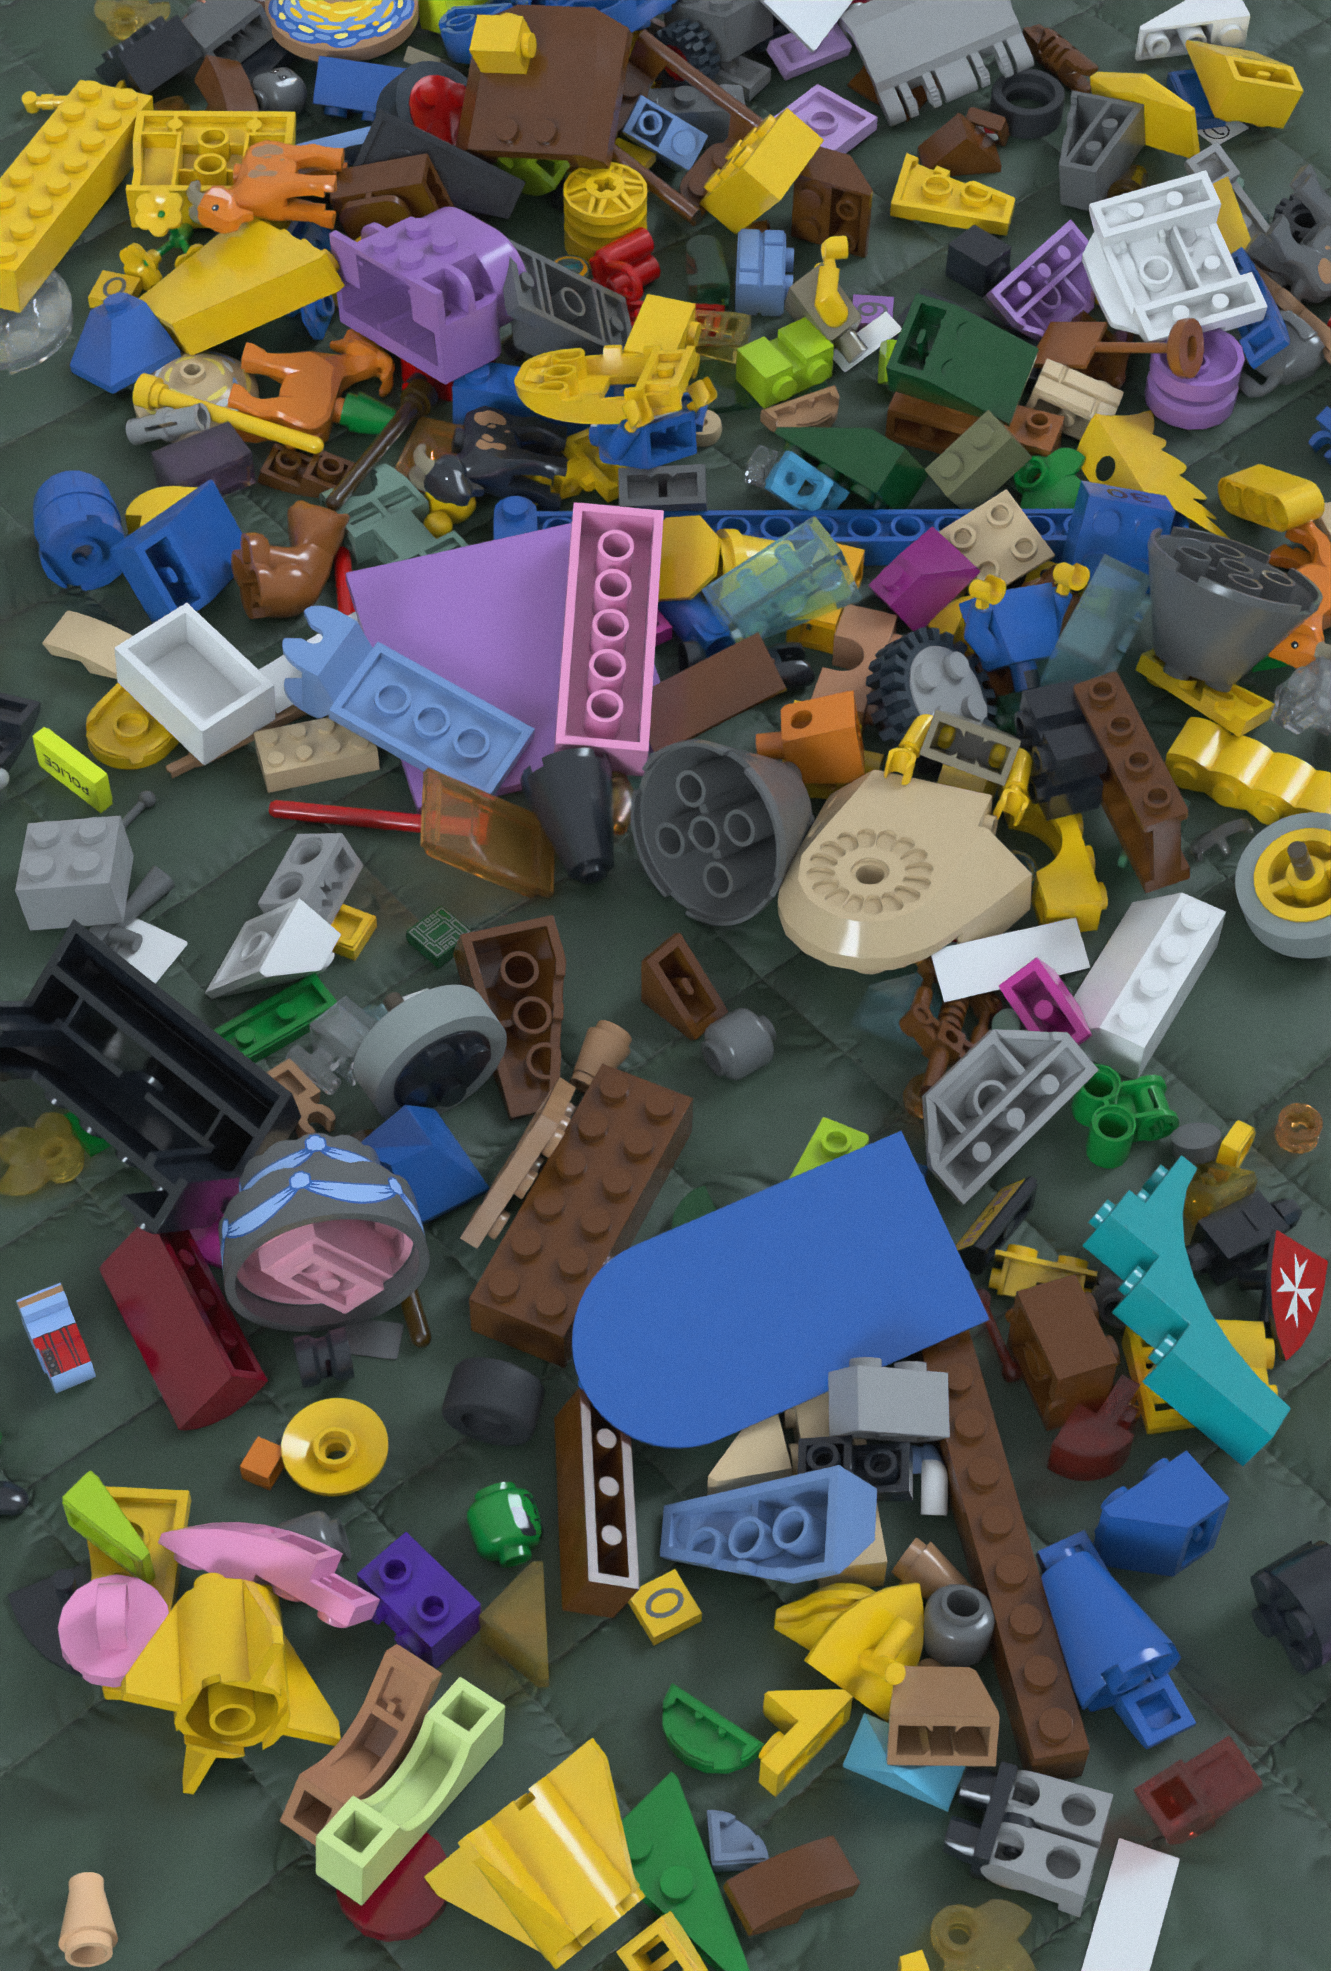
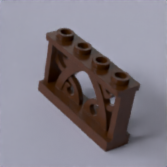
[1073,671,1190,894]

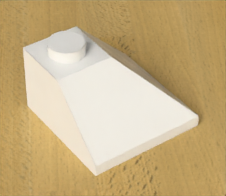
[205,898,341,999]

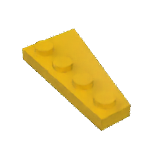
[87,1486,191,1700]

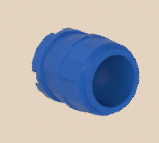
[33,470,126,591]

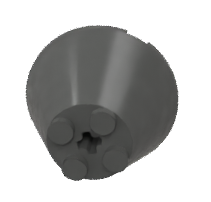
[1147,527,1323,692]
[631,739,815,926]

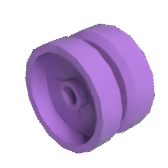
[1144,328,1245,430]

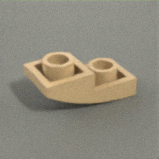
[42,610,132,679]

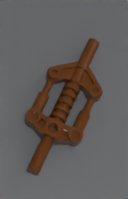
[899,956,1002,1096]

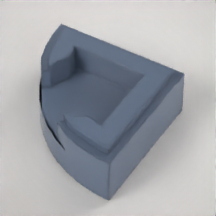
[707,1810,769,1873]

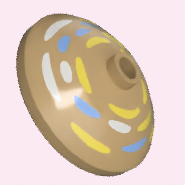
[133,350,259,445]

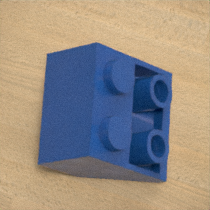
[1093,1450,1230,1577]

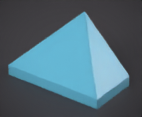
[843,1713,966,1812]

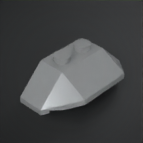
[922,1029,1099,1205]

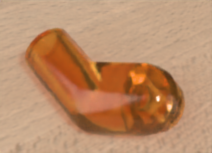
[612,771,634,835]

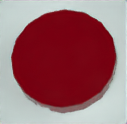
[336,1832,448,1942]

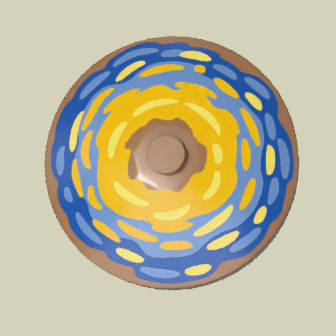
[265,0,419,62]

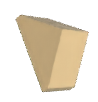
[707,1414,792,1495]

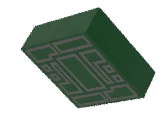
[406,905,472,969]

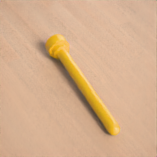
[133,373,324,454]

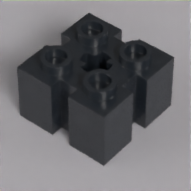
[1015,679,1108,821]

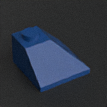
[69,292,181,394]

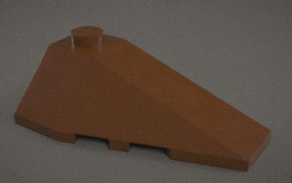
[453,915,566,1120]

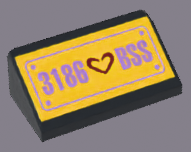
[955,1176,1038,1276]

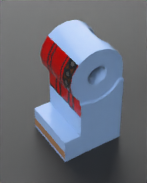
[16,1283,96,1393]

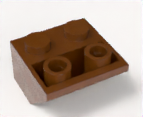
[791,146,873,258]

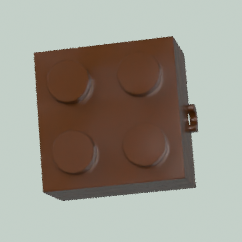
[1005,1274,1120,1431]

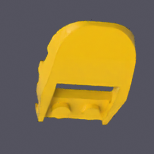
[514,345,697,424]

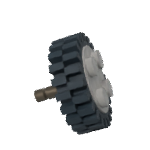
[866,627,998,775]

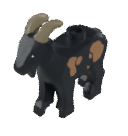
[409,406,567,511]

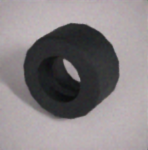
[442,1357,545,1446]

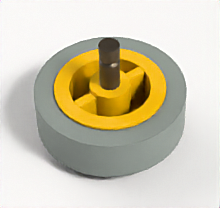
[1235,812,1331,959]

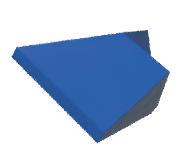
[361,1105,489,1225]

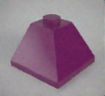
[868,526,981,631]

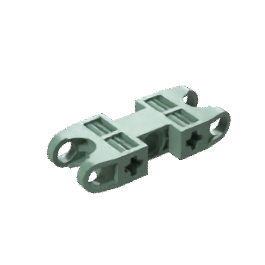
[319,463,469,565]

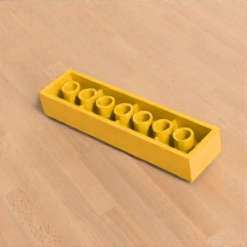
[0,80,154,313]

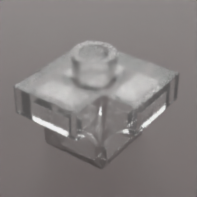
[1271,655,1331,736]

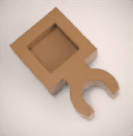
[266,1058,336,1138]

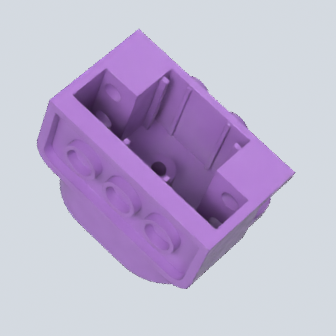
[329,207,526,385]

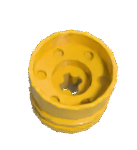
[564,162,647,269]

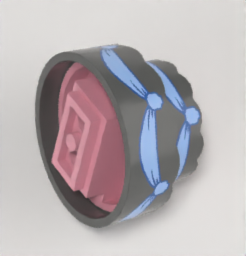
[218,1133,430,1332]

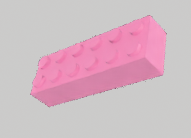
[553,502,664,776]

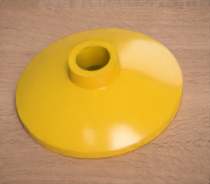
[281,1398,389,1496]

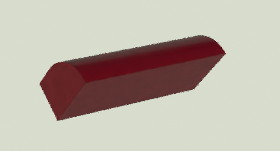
[99,1227,268,1430]

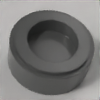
[1171,1122,1222,1164]

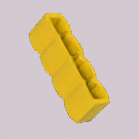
[1165,717,1331,825]

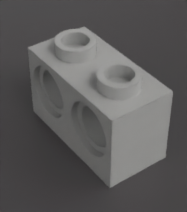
[258,833,364,925]

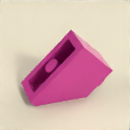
[998,957,1092,1046]

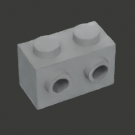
[828,1357,950,1444]

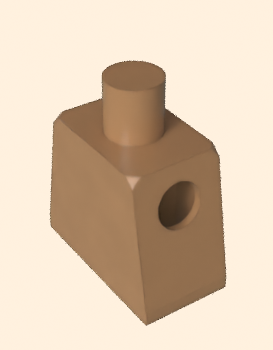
[886,1658,1000,1766]

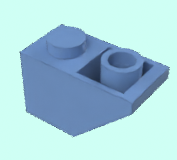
[621,95,708,172]

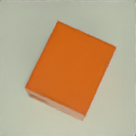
[239,1436,284,1491]

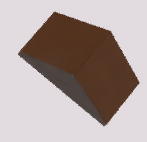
[917,113,1002,176]
[641,933,729,1040]

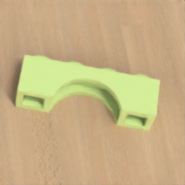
[316,1677,505,1906]

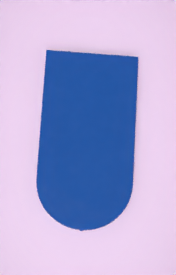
[572,1131,990,1449]

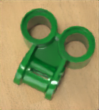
[1071,1064,1180,1169]

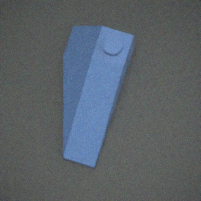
[660,1465,877,1584]

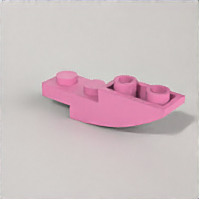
[158,1522,380,1628]

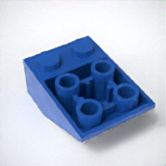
[109,480,242,624]

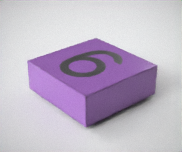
[853,294,894,333]

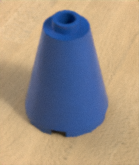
[1041,1547,1181,1712]

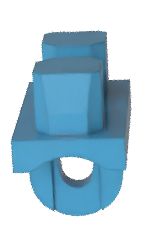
[765,451,849,511]

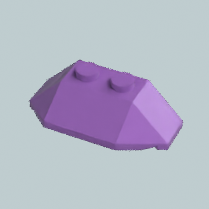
[982,219,1095,342]

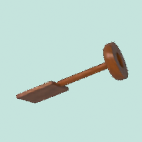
[1033,318,1204,379]

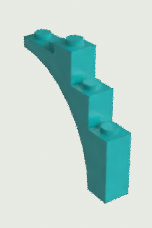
[1082,1155,1291,1466]

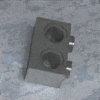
[618,464,708,511]

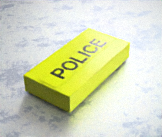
[32,727,113,813]

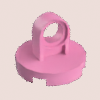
[58,1574,169,1688]

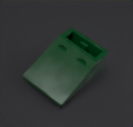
[886,293,1039,427]
[774,427,928,510]

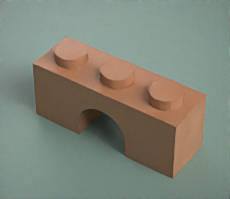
[811,603,903,737]

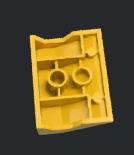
[126,110,296,229]

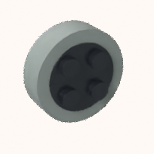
[354,985,507,1120]

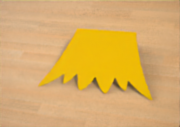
[1077,410,1230,539]

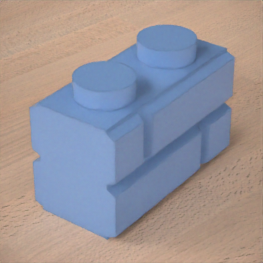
[735,229,794,316]

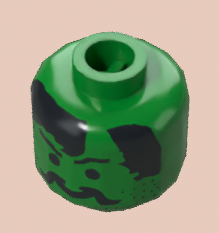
[467,1482,544,1568]

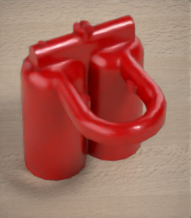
[589,227,661,302]

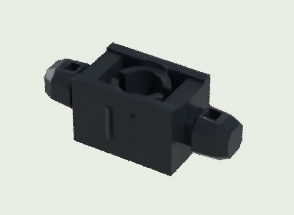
[1185,1190,1302,1286]

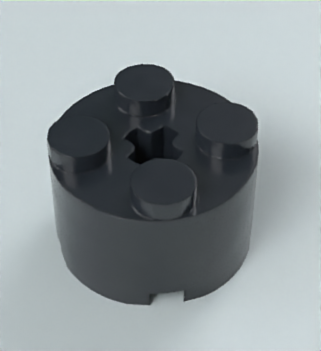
[1250,1540,1331,1675]

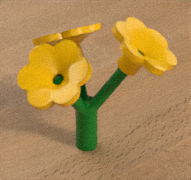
[119,185,203,291]

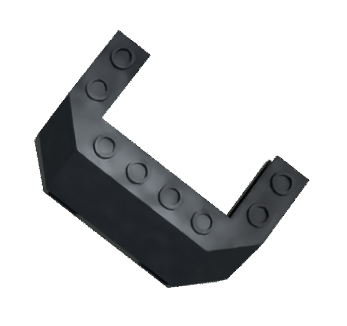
[0,919,302,1234]

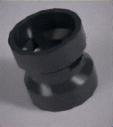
[293,1327,355,1389]

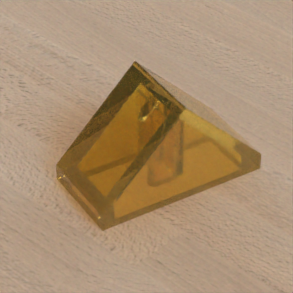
[1183,1161,1258,1227]
[479,1561,549,1687]

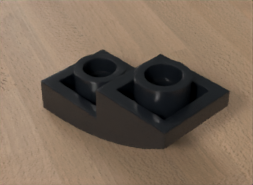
[798,1435,913,1501]

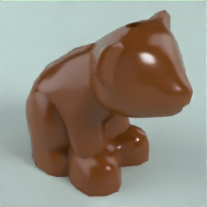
[231,500,350,619]

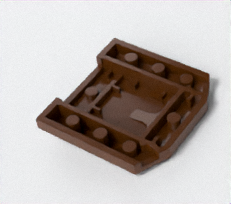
[456,5,633,169]

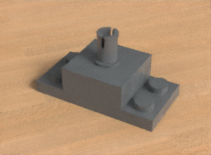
[502,239,632,361]

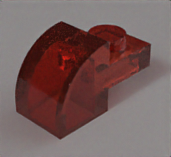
[1047,1375,1142,1481]
[1133,1735,1263,1845]

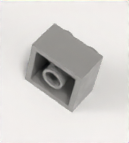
[15,816,134,931]

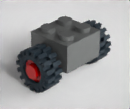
[653,0,788,88]

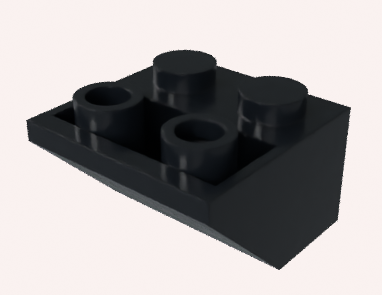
[95,14,204,95]

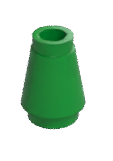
[340,391,397,435]

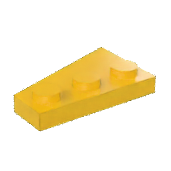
[890,153,1015,236]
[1135,649,1275,737]

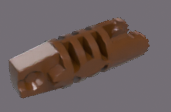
[1022,24,1099,94]

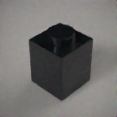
[945,225,1012,298]

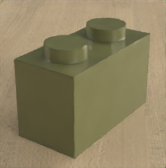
[925,410,1032,509]

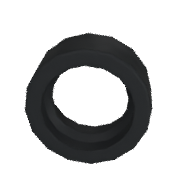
[989,69,1065,139]

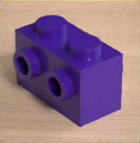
[356,1532,483,1669]

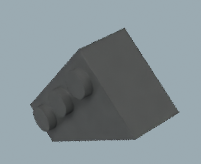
[1059,90,1145,211]

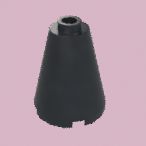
[520,748,614,884]

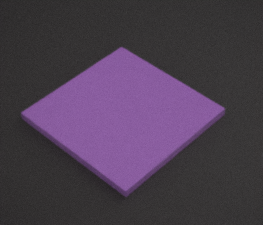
[346,523,660,814]

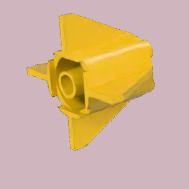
[121,1572,341,1795]
[424,1738,646,1970]

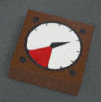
[966,107,1010,147]

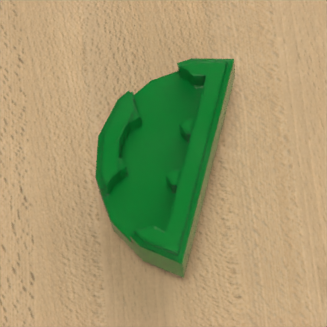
[662,1683,765,1774]

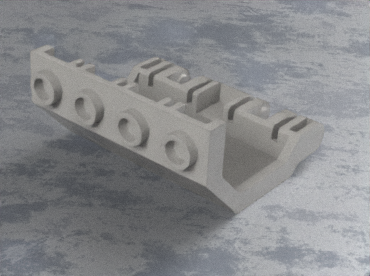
[839,0,1034,127]

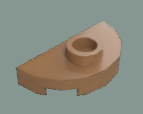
[760,385,840,432]

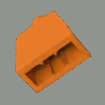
[756,690,865,784]

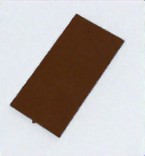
[649,632,787,753]

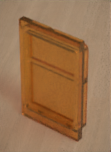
[420,767,554,899]

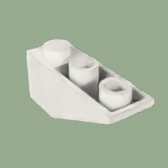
[1135,0,1250,61]

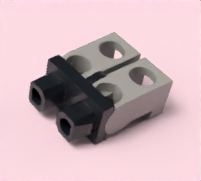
[943,1761,1114,1918]

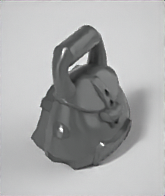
[1238,310,1325,398]

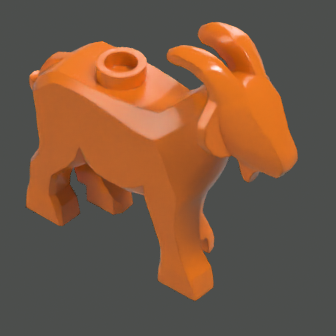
[223,329,395,451]

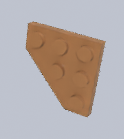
[460,1077,577,1249]

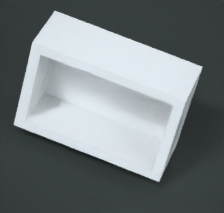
[115,603,275,765]

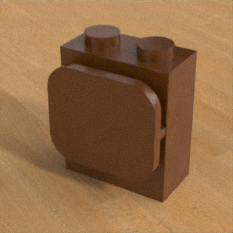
[330,153,454,240]

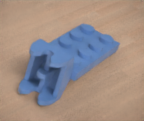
[282,606,535,807]

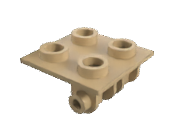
[939,489,1055,595]

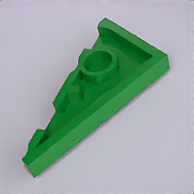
[622,1771,750,1971]

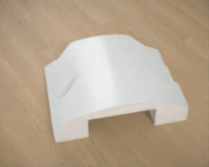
[1082,170,1267,343]

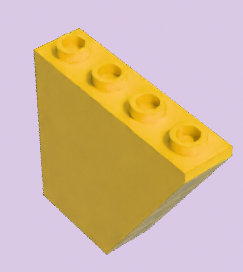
[138,217,345,356]

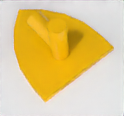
[804,1582,924,1722]

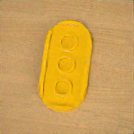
[86,683,179,770]

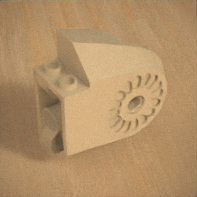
[778,769,1032,975]

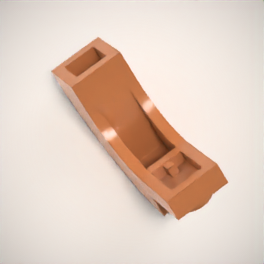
[280,1644,443,1846]

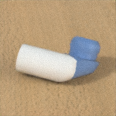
[911,1443,948,1516]

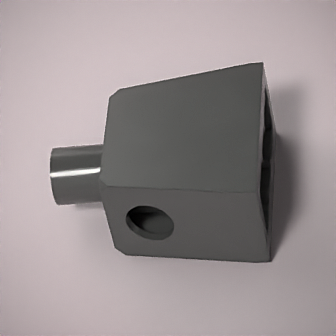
[183,0,273,63]

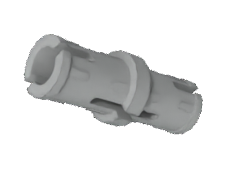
[126,403,211,445]

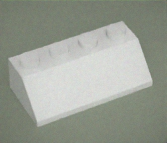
[1074,893,1226,1080]

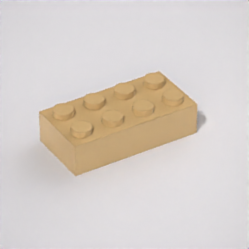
[254,717,380,793]

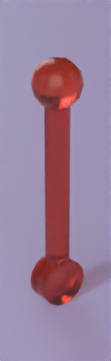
[976,1289,1022,1382]

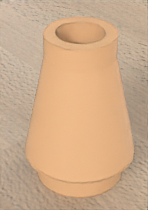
[59,1872,118,1967]

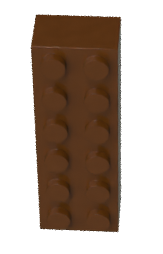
[469,1064,693,1368]

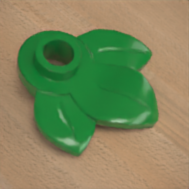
[1014,448,1086,509]

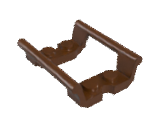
[611,30,764,227]

